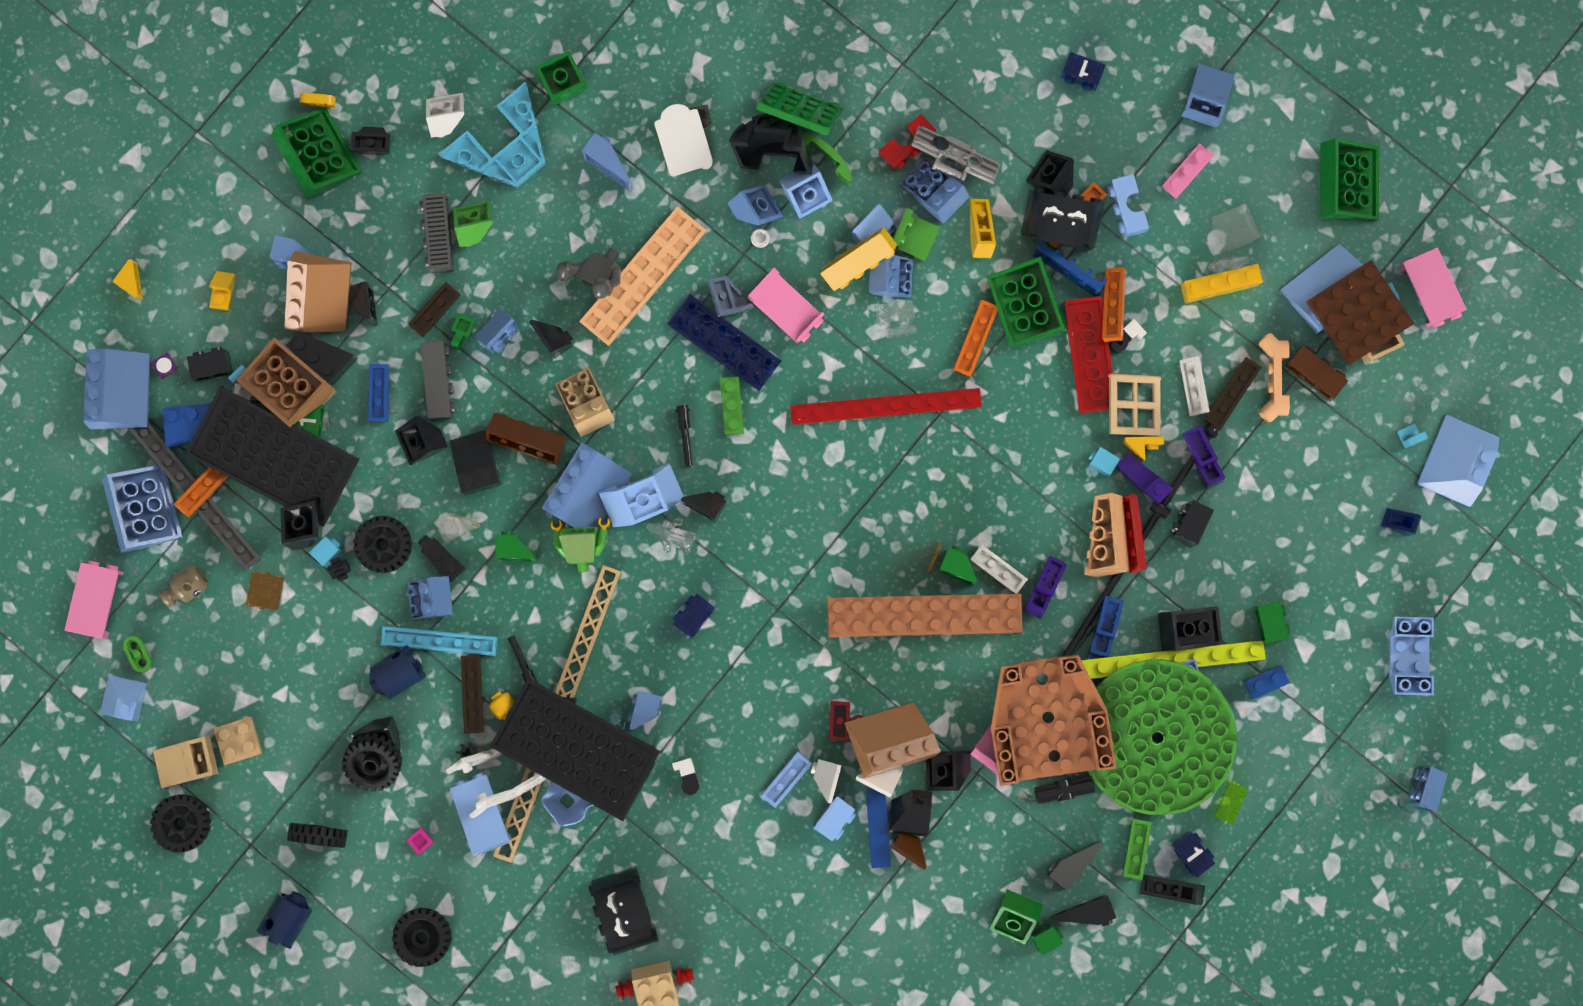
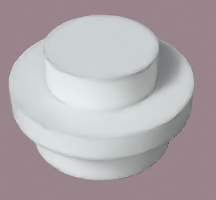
[751,229,770,248]

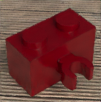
[829,701,863,741]

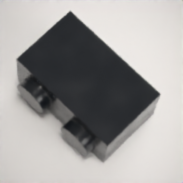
[187,347,233,382]

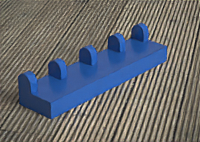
[1033,240,1107,297]

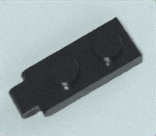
[418,535,465,582]

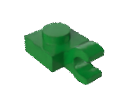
[451,313,476,350]

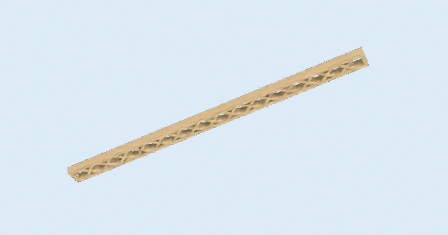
[493,565,621,863]

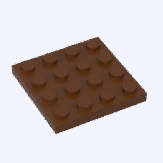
[1306,260,1414,366]

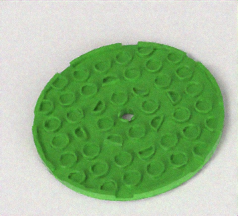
[1088,659,1237,815]

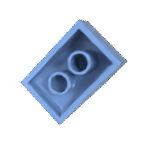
[582,133,633,192]

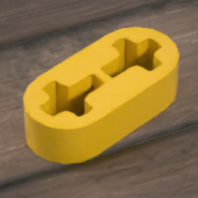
[299,93,336,108]

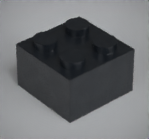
[1170,500,1214,548]

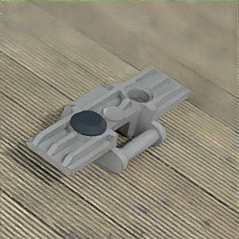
[911,126,1000,184]

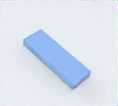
[761,751,813,808]

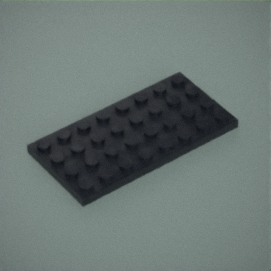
[185,386,360,527]
[490,678,662,821]

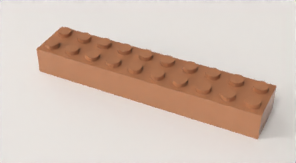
[827,594,1022,638]

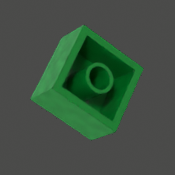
[535,51,588,106]

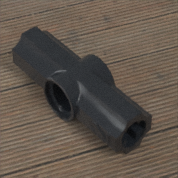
[1034,776,1095,804]

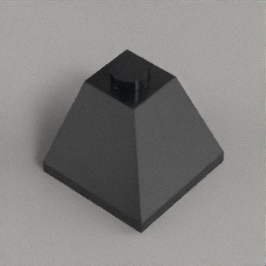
[1026,150,1074,197]
[349,281,378,326]
[529,320,573,359]
[395,416,448,465]
[681,491,727,523]
[280,501,318,550]
[351,716,401,763]
[926,751,971,791]
[889,790,932,837]

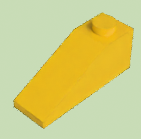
[970,199,996,258]

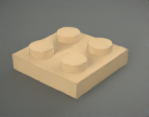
[213,716,263,765]

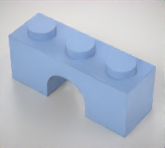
[1108,174,1149,238]

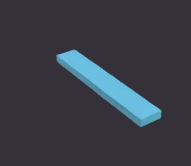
[380,626,498,656]

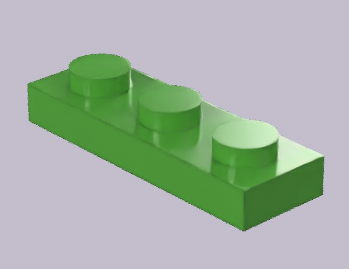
[720,377,744,436]
[1122,818,1152,880]

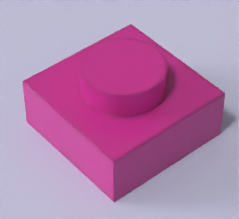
[406,827,434,855]

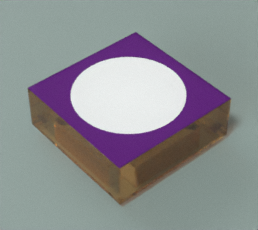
[151,352,179,379]

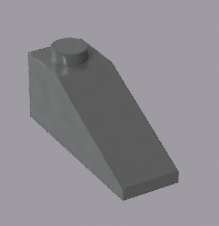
[1047,841,1103,891]

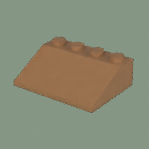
[284,251,352,332]
[236,337,335,427]
[844,702,941,778]

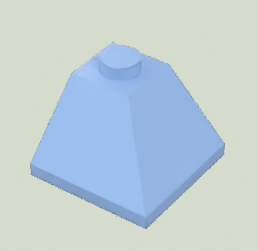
[100,675,147,721]

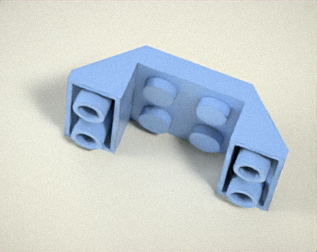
[598,463,684,527]
[1389,617,1434,695]

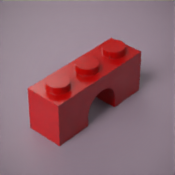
[878,114,936,172]

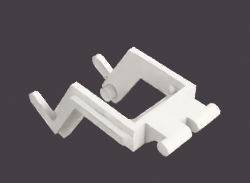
[446,748,547,819]

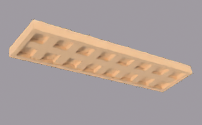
[579,206,707,346]

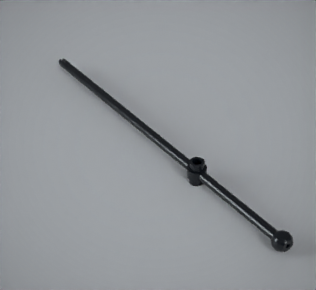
[1062,424,1218,656]

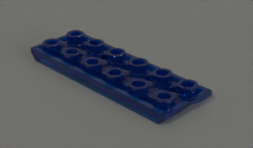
[667,294,782,391]

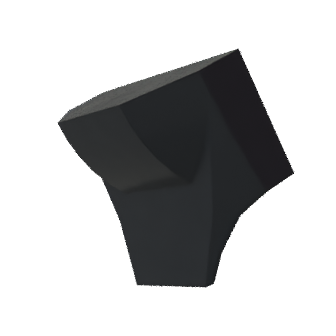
[351,127,390,155]

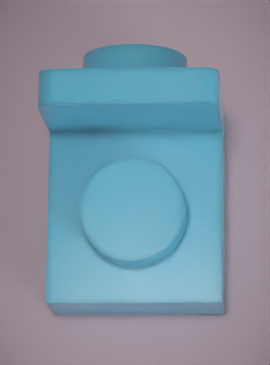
[1397,424,1428,449]

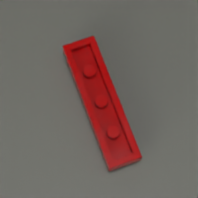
[1123,494,1147,574]

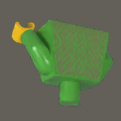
[551,518,611,572]

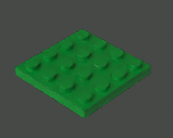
[756,82,844,136]

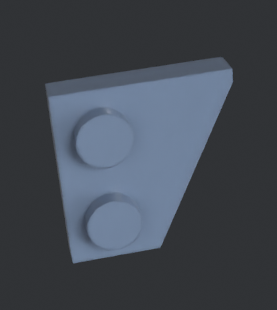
[707,276,754,317]

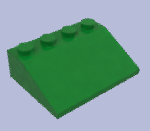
[271,107,362,200]
[1320,138,1379,221]
[987,257,1068,348]

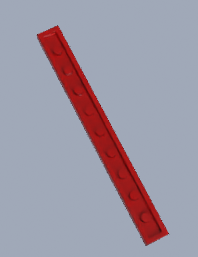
[790,388,982,425]

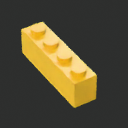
[820,226,897,291]
[1180,264,1263,304]

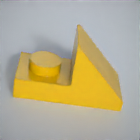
[209,271,236,311]
[1123,437,1164,462]

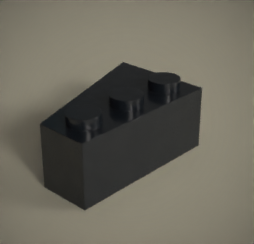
[286,331,358,386]

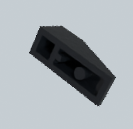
[1139,874,1205,905]
[1051,895,1116,927]

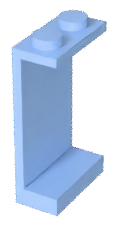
[450,773,512,856]

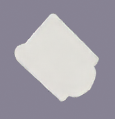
[654,104,713,176]

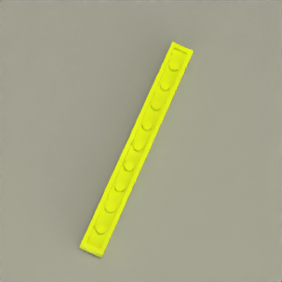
[1081,641,1266,679]

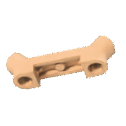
[1259,333,1290,422]

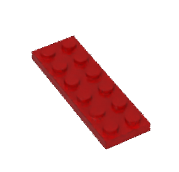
[1063,296,1118,414]

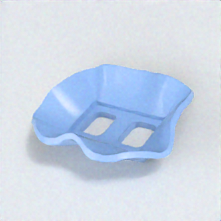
[542,781,593,826]

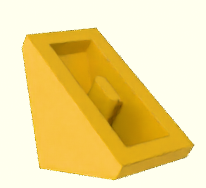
[113,259,143,300]

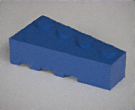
[163,403,211,449]

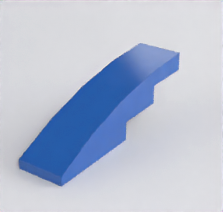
[1087,596,1124,660]
[866,788,891,868]

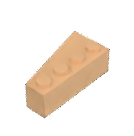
[1085,493,1130,578]

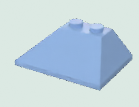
[1417,414,1499,507]

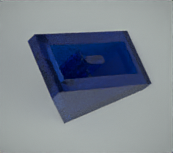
[1381,508,1421,536]

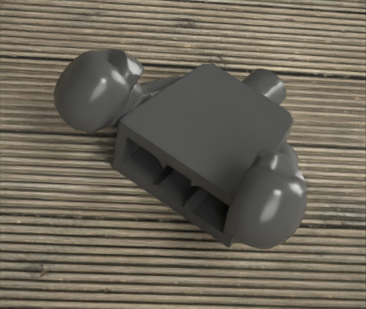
[556,248,621,299]

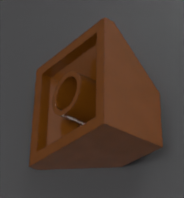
[890,833,927,870]

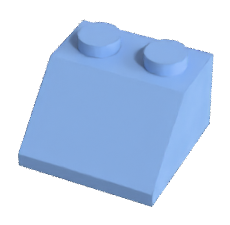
[779,164,833,219]
[852,204,895,244]
[813,795,856,841]

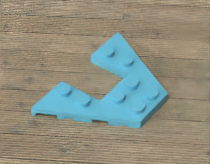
[439,82,546,188]

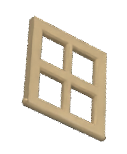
[1108,374,1161,437]

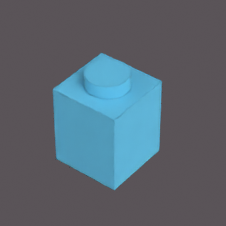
[1088,447,1120,477]
[309,536,342,567]

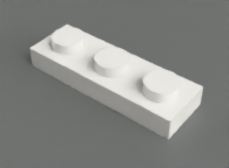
[1179,356,1210,416]
[970,544,1028,594]

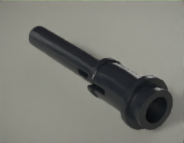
[675,405,693,467]
[508,636,541,685]

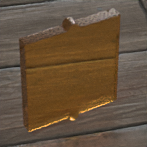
[926,541,943,573]
[246,572,284,611]

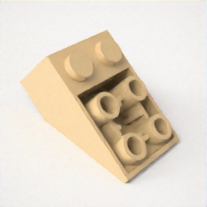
[555,367,615,437]
[153,736,219,789]

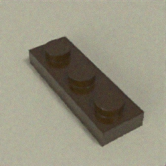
[408,282,461,338]

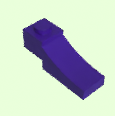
[1182,425,1225,489]
[1116,452,1173,505]
[1023,556,1067,619]

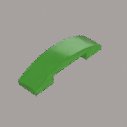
[802,132,853,186]

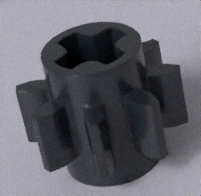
[327,557,351,582]
[456,742,479,760]

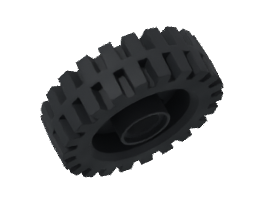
[353,516,412,573]
[342,733,402,792]
[150,794,211,853]
[287,823,348,848]
[392,908,452,967]

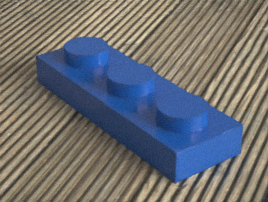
[368,364,390,422]

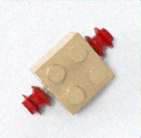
[615,961,694,1006]

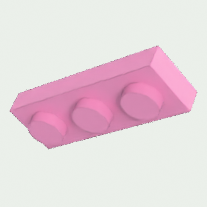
[1162,143,1214,198]

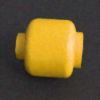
[489,692,515,720]

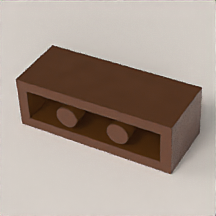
[1285,346,1348,401]

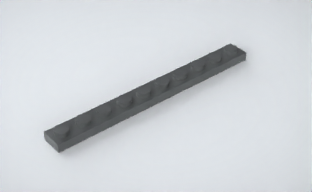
[128,423,261,571]

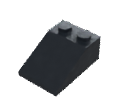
[449,430,502,496]
[1158,606,1223,651]

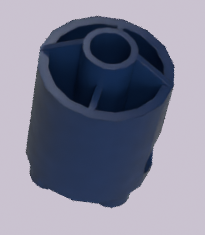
[369,645,426,700]
[256,891,312,949]

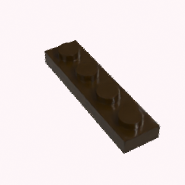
[1203,357,1262,431]
[461,655,484,734]

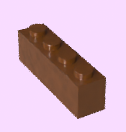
[485,413,567,465]

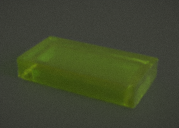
[1214,781,1248,824]

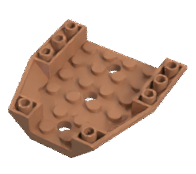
[991,655,1117,786]

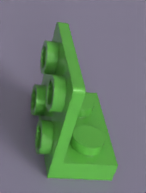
[893,208,940,261]

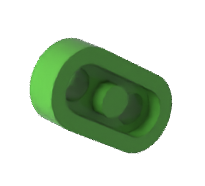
[123,636,153,673]

